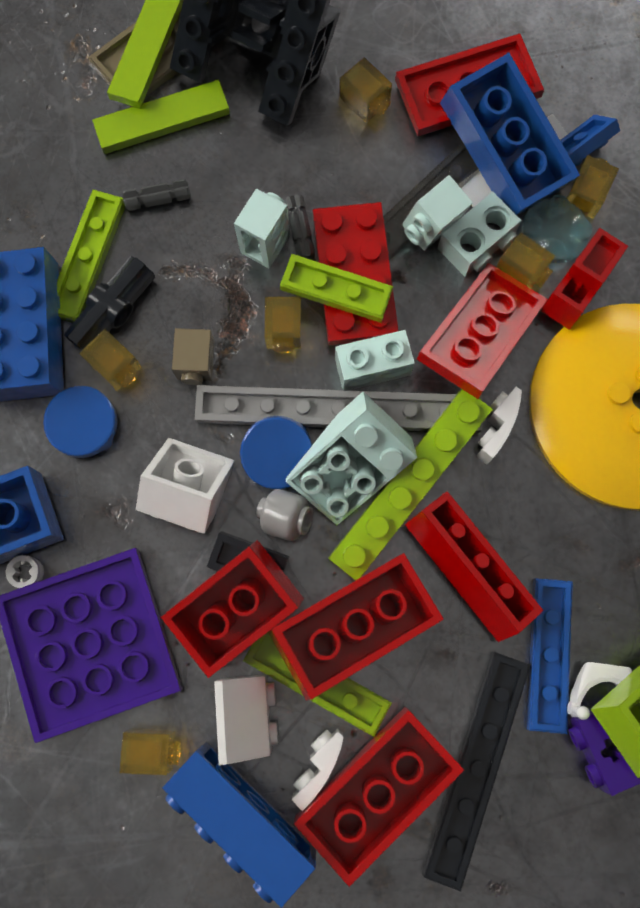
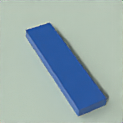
[526,578,573,734]

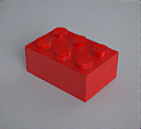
[160,540,304,678]

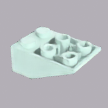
[286,391,417,525]

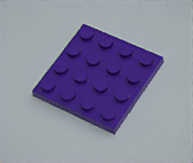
[0,548,183,743]

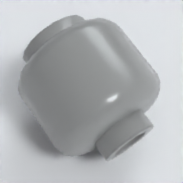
[256,489,313,541]

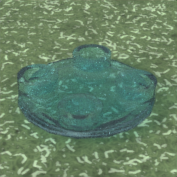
[521,195,593,264]

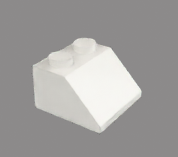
[136,438,235,534]
[214,675,278,765]

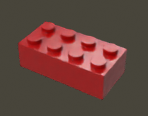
[269,553,444,701]
[294,707,464,887]

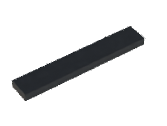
[422,652,531,892]

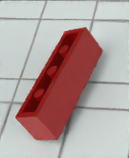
[405,491,544,642]

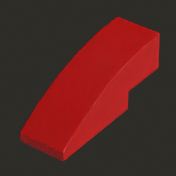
[540,228,629,330]

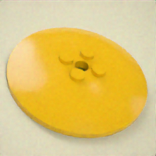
[529,304,640,510]

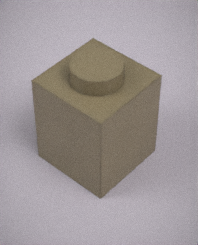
[172,328,215,385]

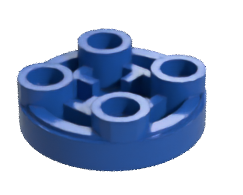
[43,386,118,458]
[240,416,313,489]

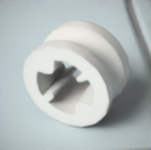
[6,555,44,588]

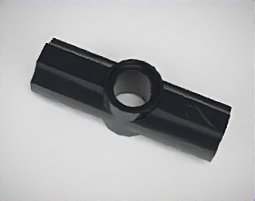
[63,256,155,355]

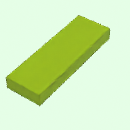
[280,253,393,323]

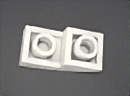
[476,386,522,465]
[292,728,344,812]

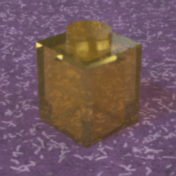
[339,57,392,123]
[563,155,619,219]
[497,232,555,289]
[264,297,302,353]
[79,329,141,391]
[120,729,181,775]

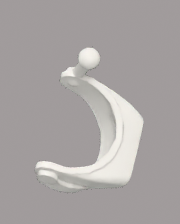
[567,662,632,720]

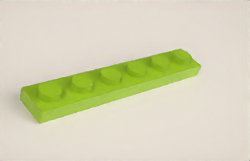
[328,389,493,580]

